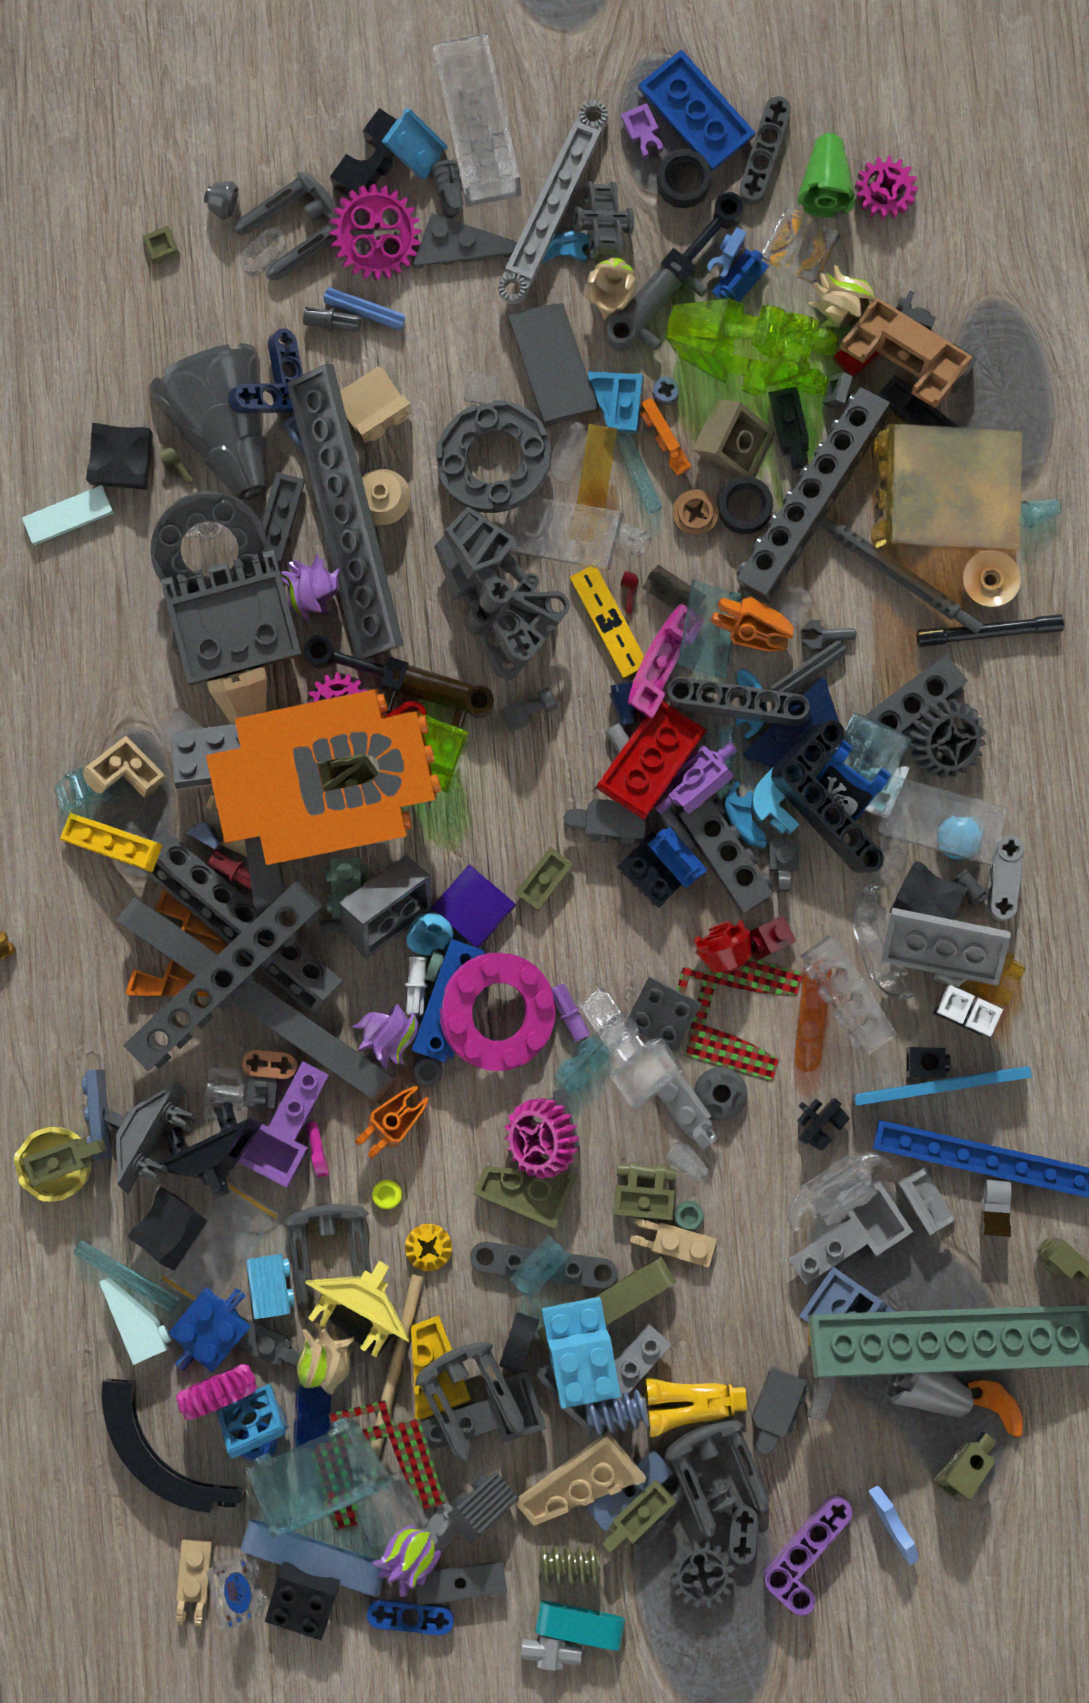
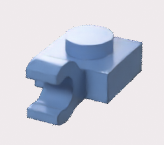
[707,227,747,281]

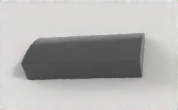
[508,303,599,428]

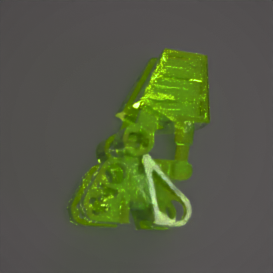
[666,298,839,396]

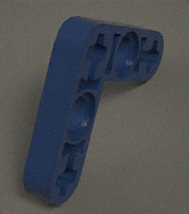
[228,328,303,413]

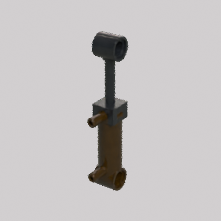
[304,635,495,735]

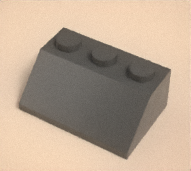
[339,855,432,959]

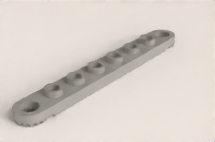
[498,100,608,304]

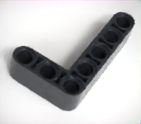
[771,720,884,873]

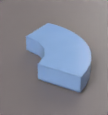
[869,1486,919,1566]

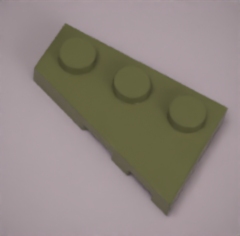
[473,1166,578,1230]

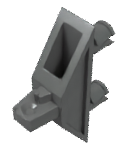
[104,1081,197,1194]

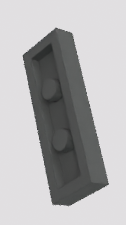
[262,472,305,563]

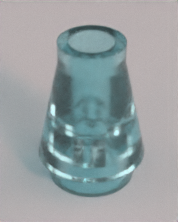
[1015,498,1061,529]

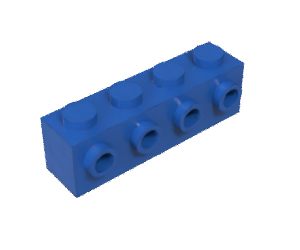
[412,939,486,1062]

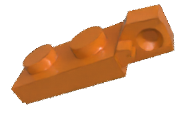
[640,398,692,477]

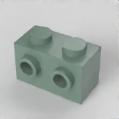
[325,857,368,920]

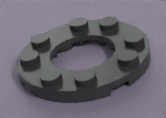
[436,400,552,513]
[151,491,268,597]

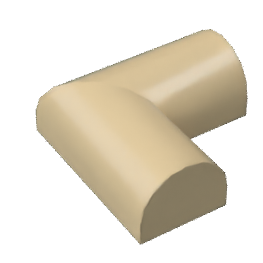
[83,736,166,798]

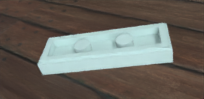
[22,485,114,546]

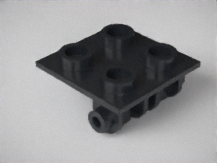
[616,832,682,908]

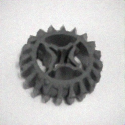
[908,699,987,778]

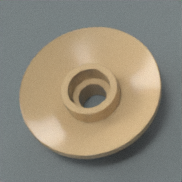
[962,550,1021,607]

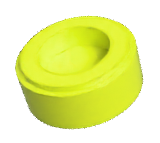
[372,1180,402,1210]

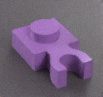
[621,103,664,160]

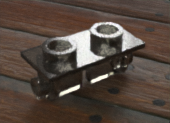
[642,565,706,613]

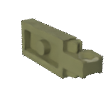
[22,1138,107,1187]
[602,1479,677,1553]

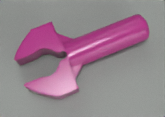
[306,1121,329,1178]

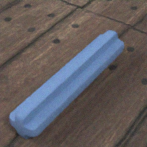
[323,287,405,330]

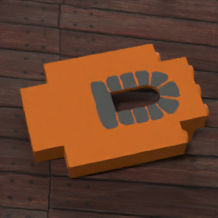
[206,689,441,865]

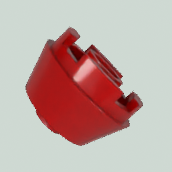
[694,920,751,973]

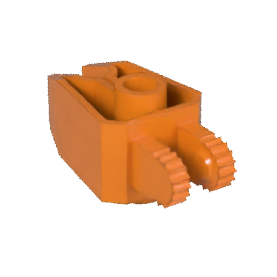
[710,597,794,652]
[354,1086,429,1159]

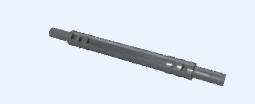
[820,516,983,634]

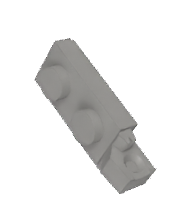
[652,1068,718,1150]

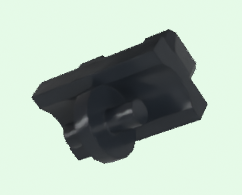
[797,1098,850,1151]

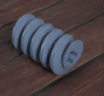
[585,1390,649,1435]

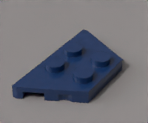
[742,677,839,774]

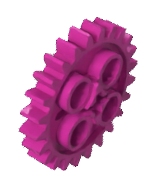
[328,184,422,280]

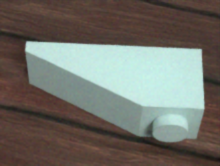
[99,1278,172,1365]

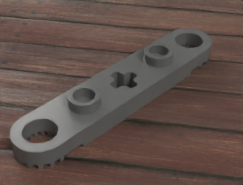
[470,1241,617,1288]

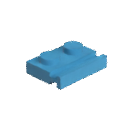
[381,108,448,179]

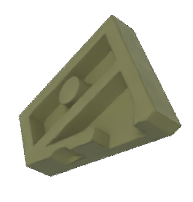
[318,754,378,792]

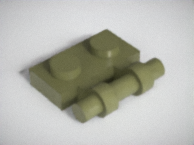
[613,1162,677,1220]

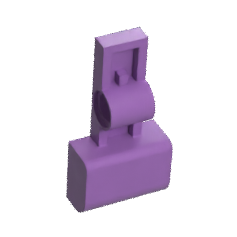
[238,1061,329,1188]

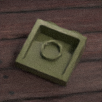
[1036,1237,1089,1289]

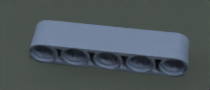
[240,1519,385,1596]

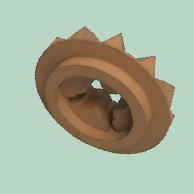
[673,490,719,536]

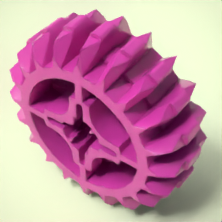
[504,1098,580,1179]
[176,1364,257,1420]

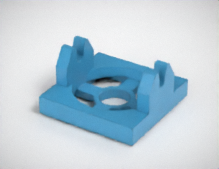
[216,1384,289,1459]

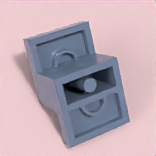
[799,1267,896,1323]

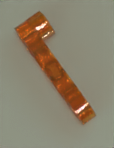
[793,957,832,1072]

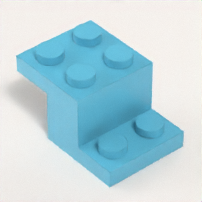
[541,1297,621,1409]

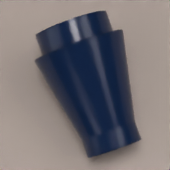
[608,682,637,725]

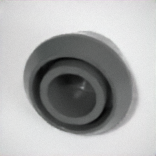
[204,181,238,220]

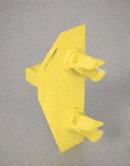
[305,1260,409,1357]

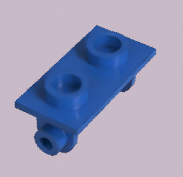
[711,249,769,310]
[647,826,708,889]

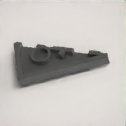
[413,213,517,268]

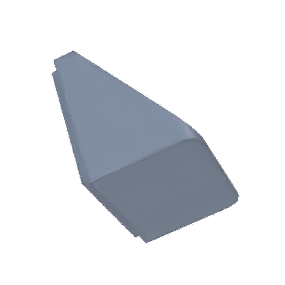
[186,822,223,851]

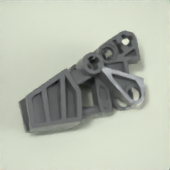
[434,506,570,680]

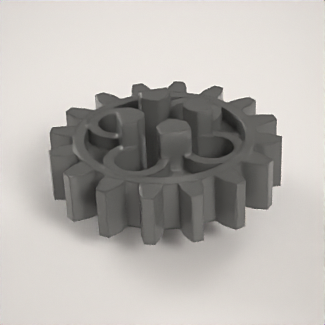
[670,1540,735,1608]

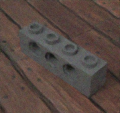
[851,654,968,755]
[678,797,774,915]

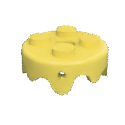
[14,1127,92,1202]

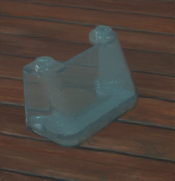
[245,1417,393,1538]

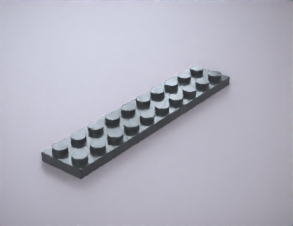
[287,364,404,660]

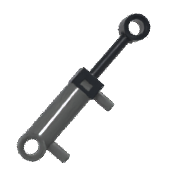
[607,192,743,351]

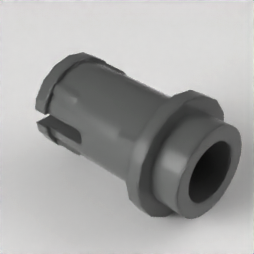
[953,869,989,907]

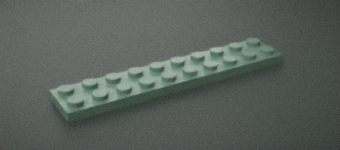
[808,1305,1089,1378]

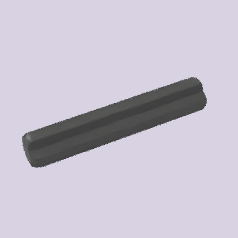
[770,640,847,693]

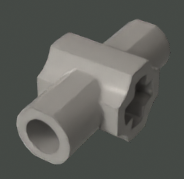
[521,1635,582,1671]

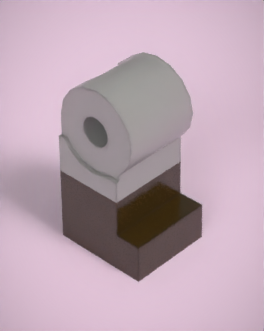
[979,1179,1011,1237]

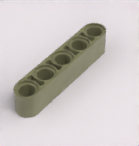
[537,1256,676,1352]

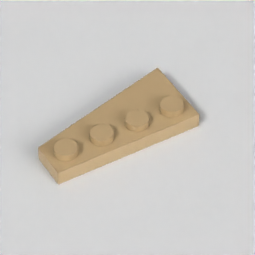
[515,1432,646,1526]

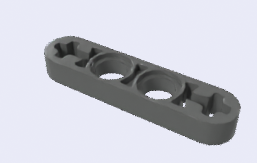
[739,96,791,205]

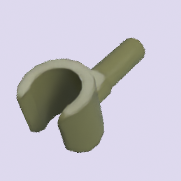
[160,448,193,484]

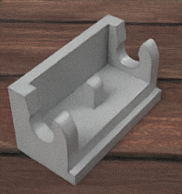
[896,1166,955,1236]

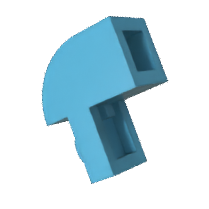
[751,767,800,835]

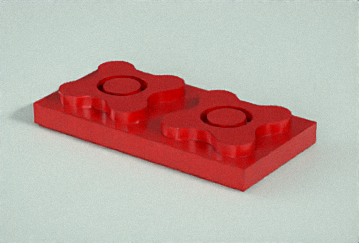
[595,701,707,820]

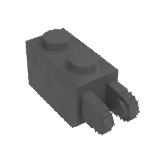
[563,799,646,846]
[751,1365,809,1455]

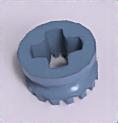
[653,376,679,405]

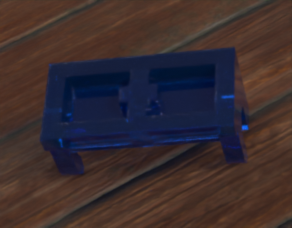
[293,1383,331,1448]

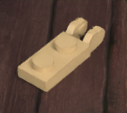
[630,1218,717,1268]
[176,1538,213,1627]

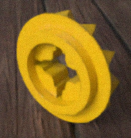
[405,1224,452,1271]

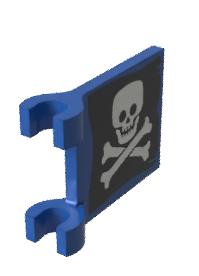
[805,740,891,835]

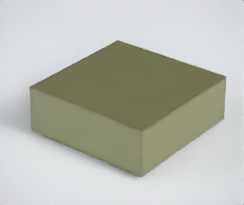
[142,226,180,265]

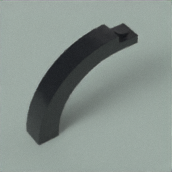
[101,1378,245,1513]

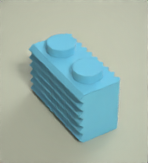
[245,1254,295,1319]

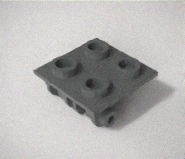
[625,977,702,1052]

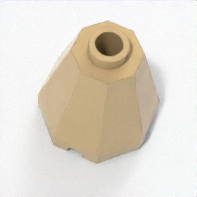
[207,666,268,724]

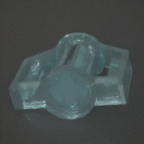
[54,767,113,814]

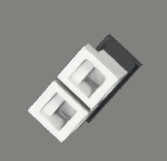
[932,985,1003,1037]

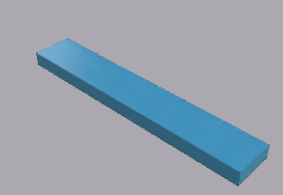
[852,1066,1032,1106]

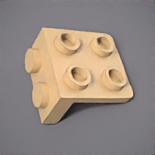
[340,367,412,444]

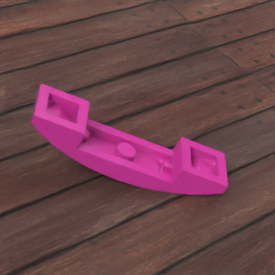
[628,604,704,718]

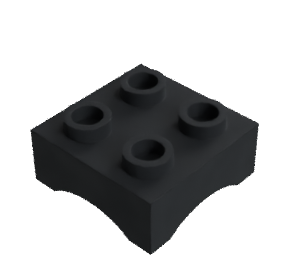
[86,423,153,490]
[889,860,968,920]
[127,1187,208,1271]
[264,1561,341,1641]

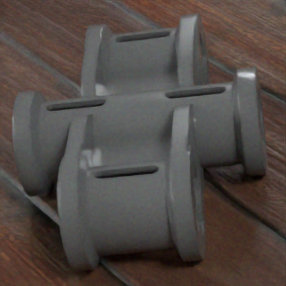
[573,181,634,259]

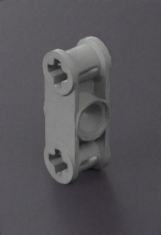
[987,835,1024,922]

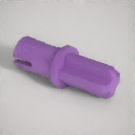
[552,984,591,1042]

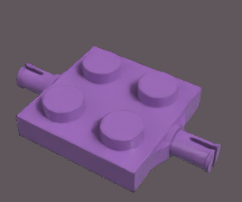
[654,741,737,815]

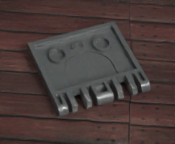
[161,549,302,686]

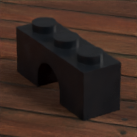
[330,108,397,197]

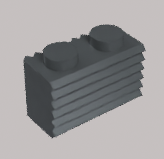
[447,1471,519,1542]

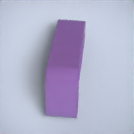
[763,1494,852,1616]

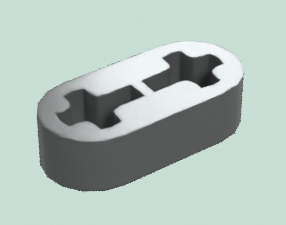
[728,1504,758,1564]

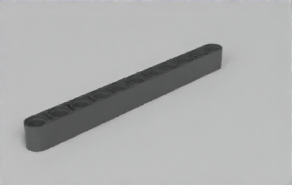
[117,896,396,1104]

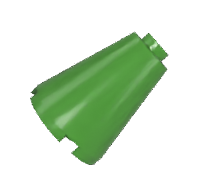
[797,133,855,218]

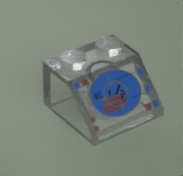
[207,1553,267,1632]

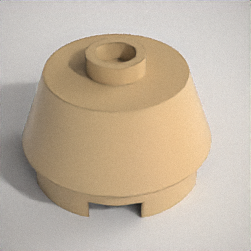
[362,469,411,525]

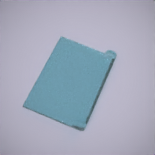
[678,580,741,679]

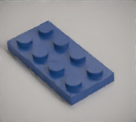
[638,49,756,172]

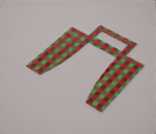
[677,958,803,1081]
[309,1400,446,1530]

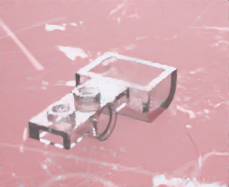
[578,988,683,1110]

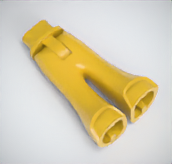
[644,1379,747,1437]

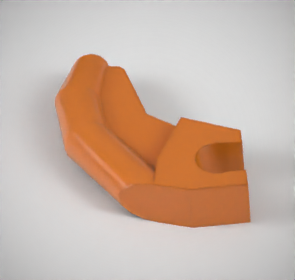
[967,1379,1024,1437]

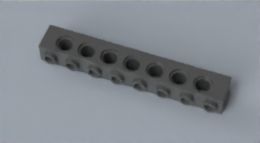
[736,387,893,604]
[141,830,343,1015]
[123,881,322,1071]

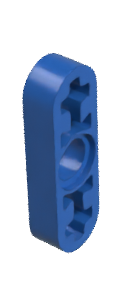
[367,1598,454,1635]

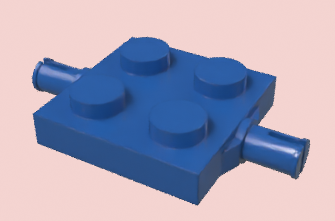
[168,1287,251,1373]

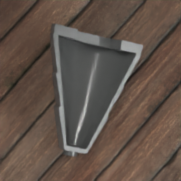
[149,343,266,500]

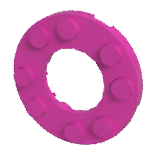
[440,952,555,1071]

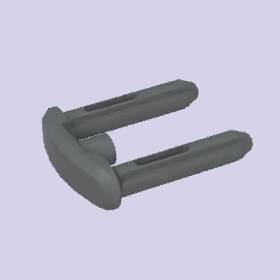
[234,172,338,280]
[283,1203,371,1310]
[415,1341,524,1462]
[665,1419,769,1538]

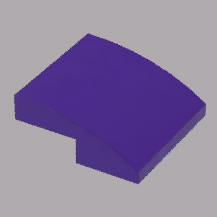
[431,864,516,948]

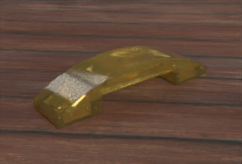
[571,424,618,544]

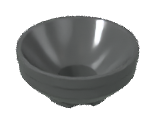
[694,1067,747,1121]

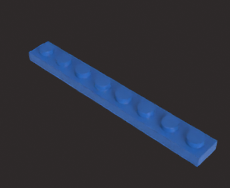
[872,1120,1089,1198]

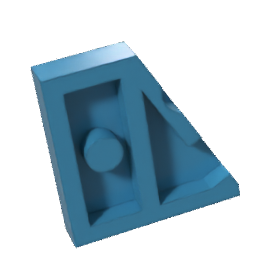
[588,372,644,433]

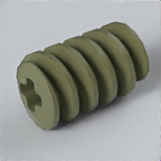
[539,1545,600,1586]

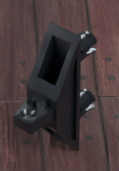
[158,1102,263,1197]

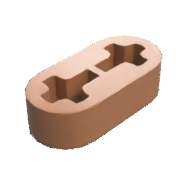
[242,1050,299,1079]

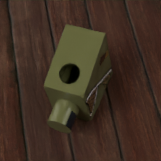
[932,1432,997,1500]

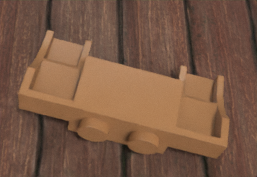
[840,297,973,408]

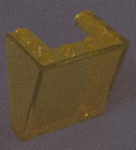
[871,424,1022,551]

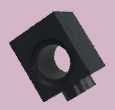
[906,1047,951,1078]

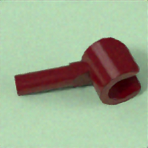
[620,571,638,613]

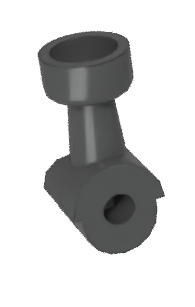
[500,687,558,732]

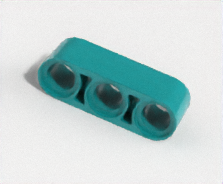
[535,1600,626,1651]

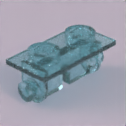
[554,1035,612,1094]
[509,1235,571,1299]

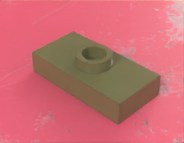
[515,846,574,911]

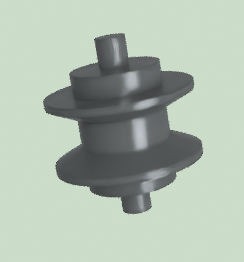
[706,1480,739,1516]

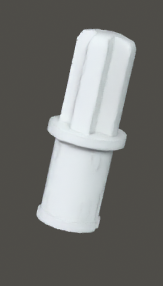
[405,957,428,1016]

